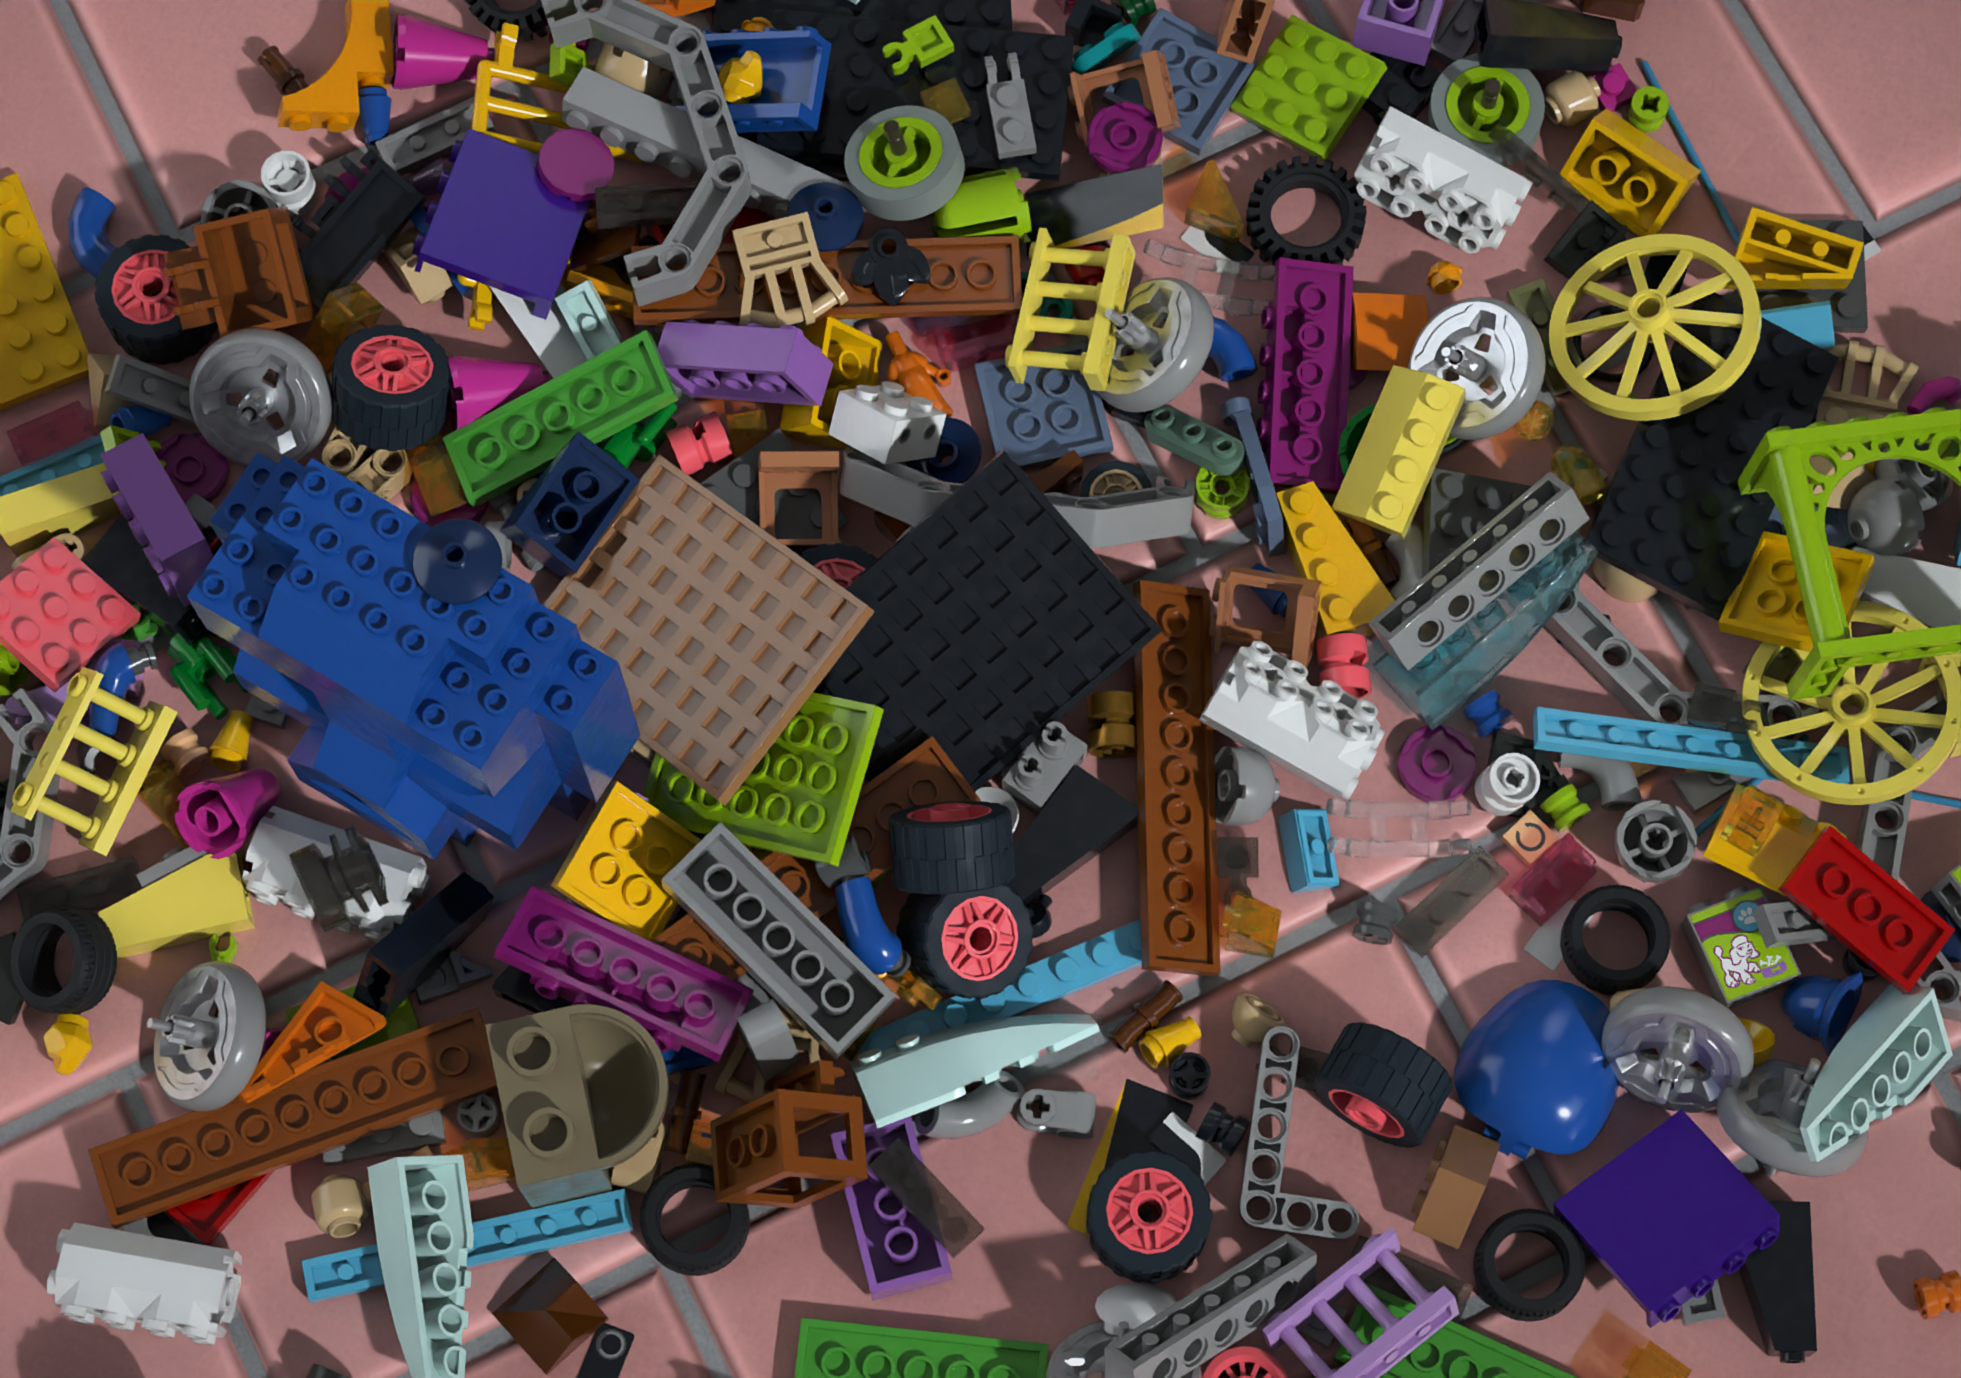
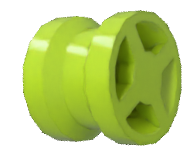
[1627,86,1669,133]
[1540,784,1591,833]

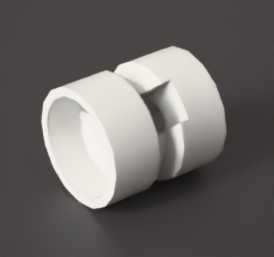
[261,151,319,217]
[1475,753,1540,816]

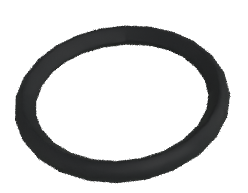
[1573,306,1654,382]

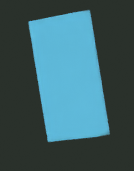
[1761,300,1835,349]
[1278,809,1340,893]

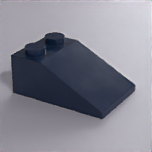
[499,432,640,578]

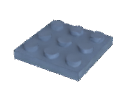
[1102,7,1258,156]
[974,340,1113,470]

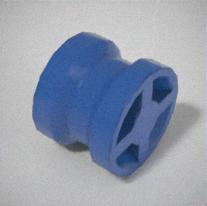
[1463,690,1514,738]

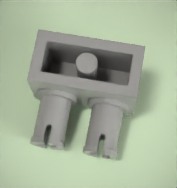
[1001,721,1088,816]

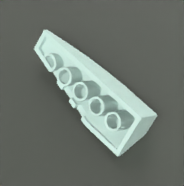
[1800,983,1953,1163]
[849,1014,1100,1129]
[367,1155,474,1378]

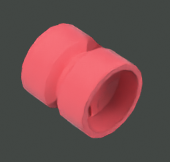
[664,411,734,476]
[1316,633,1372,699]

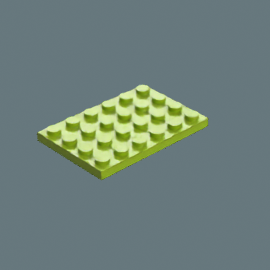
[643,692,884,867]

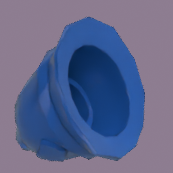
[1781,971,1863,1056]

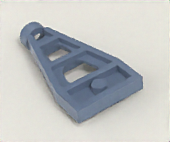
[1220,397,1285,557]

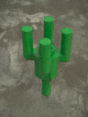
[597,403,677,469]
[162,627,249,720]

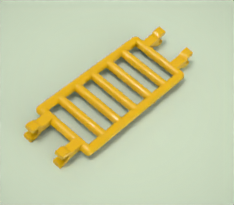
[457,22,576,341]

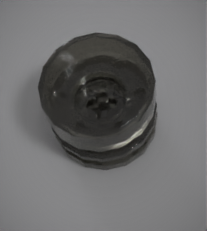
[289,824,389,932]

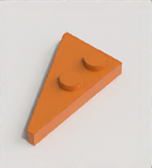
[238,981,387,1104]

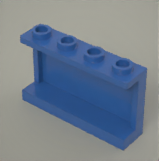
[673,26,832,133]

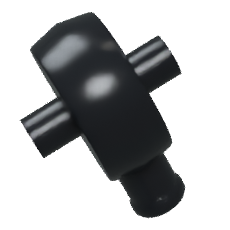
[1025,894,1052,938]

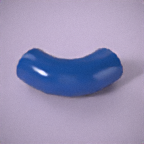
[68,187,117,278]
[1164,316,1258,382]

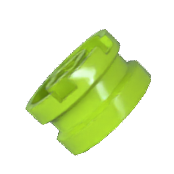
[1194,467,1250,519]

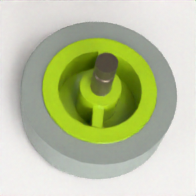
[1427,54,1545,168]
[844,105,965,221]

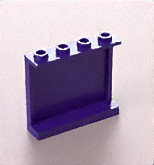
[412,128,591,320]
[1553,1109,1780,1328]

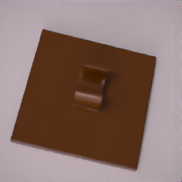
[569,196,647,272]

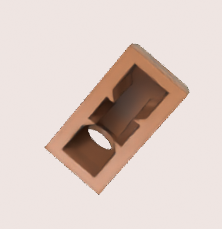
[1216,0,1275,64]

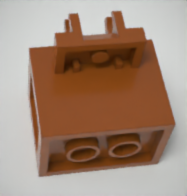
[163,207,316,338]
[710,1060,868,1209]

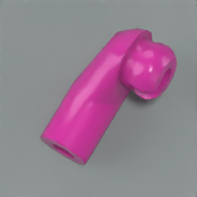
[1907,376,1961,415]

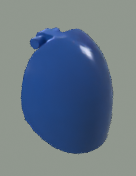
[1454,980,1619,1160]

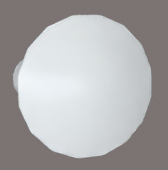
[1095,1283,1177,1336]

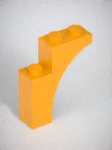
[277,0,394,132]

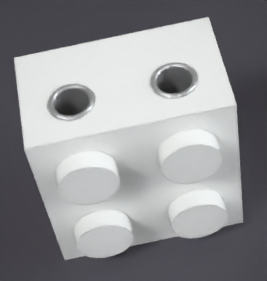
[828,381,946,465]

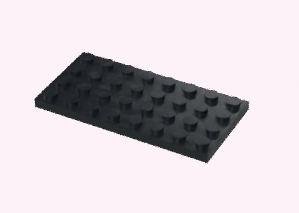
[756,9,1074,181]
[1581,292,1839,621]

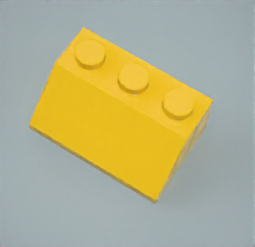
[1555,108,1701,237]
[780,317,884,449]
[1703,783,1847,897]

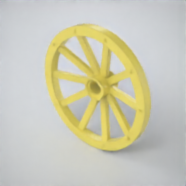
[1549,234,1762,421]
[1742,601,1961,805]

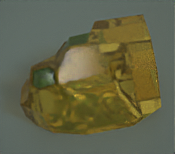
[1550,445,1607,506]

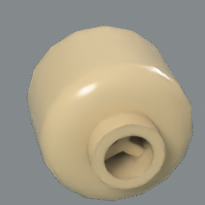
[1544,70,1601,127]
[311,1174,369,1238]

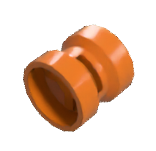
[1913,1270,1961,1320]

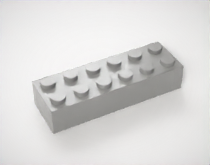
[662,822,896,1060]

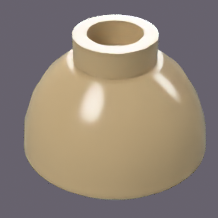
[1231,993,1285,1048]

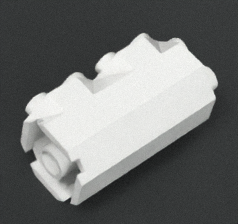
[1354,106,1533,254]
[1199,641,1385,800]
[242,806,432,943]
[47,1223,242,1345]

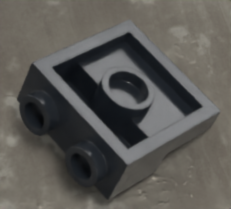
[1362,52,1441,126]

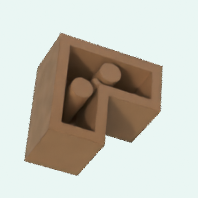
[1411,1124,1501,1250]

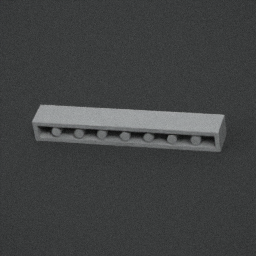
[561,66,854,219]

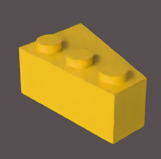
[1723,207,1864,289]

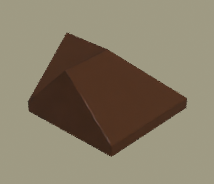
[492,1258,609,1375]

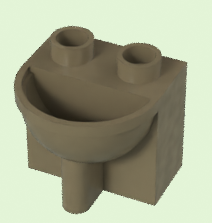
[485,1004,669,1209]

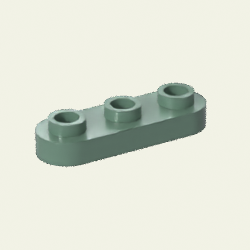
[1144,407,1246,475]

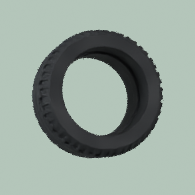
[1560,885,1671,995]
[11,907,117,1014]
[640,1163,750,1276]
[1473,1209,1586,1322]

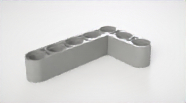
[678,913,802,1081]
[1239,1026,1359,1240]

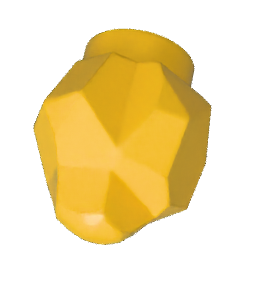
[718,50,763,104]
[43,1013,94,1075]

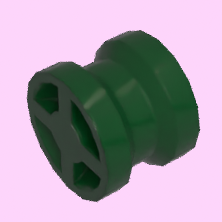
[1110,0,1156,25]

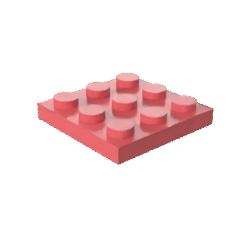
[0,537,141,692]

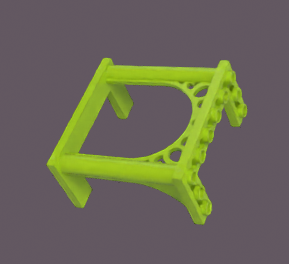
[1737,407,1961,700]

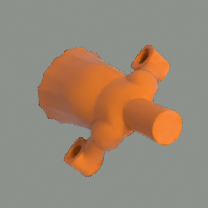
[885,331,954,418]

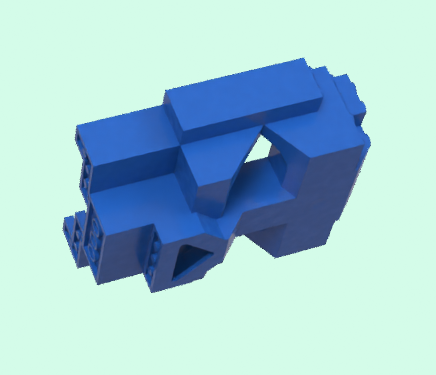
[187,452,641,860]

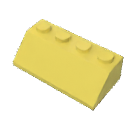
[1331,365,1466,540]

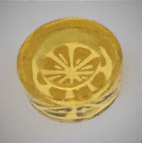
[1514,400,1554,441]

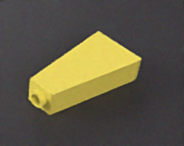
[0,463,122,558]
[98,850,255,959]

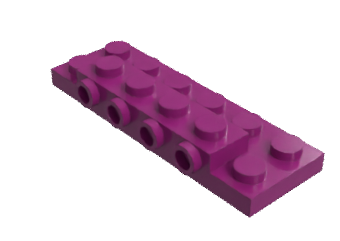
[1256,257,1354,494]
[494,886,754,1062]

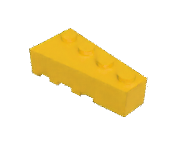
[1276,481,1395,639]

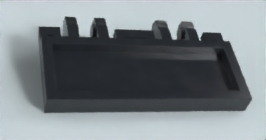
[290,149,427,315]

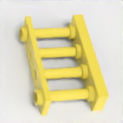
[1005,228,1136,391]
[10,667,178,856]

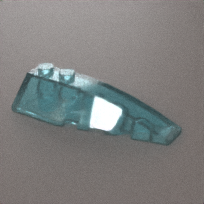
[1372,532,1598,730]

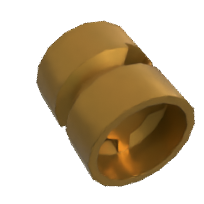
[1087,691,1137,759]

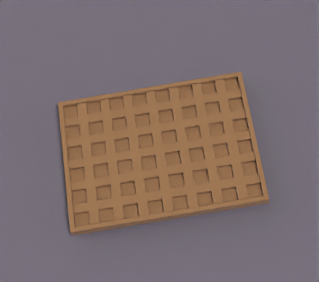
[543,454,875,806]

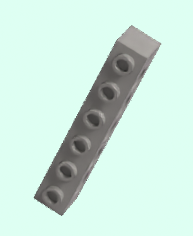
[1368,472,1590,671]
[1104,1233,1317,1378]

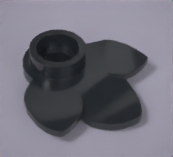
[853,228,931,306]

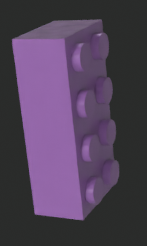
[1352,0,1447,66]
[657,319,833,406]
[100,433,214,607]
[830,1116,952,1301]

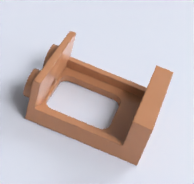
[1067,50,1181,148]
[758,451,841,551]
[1209,565,1322,668]

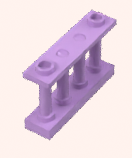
[1262,1227,1459,1378]

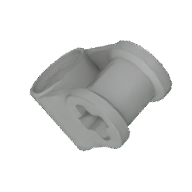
[1016,1088,1097,1139]

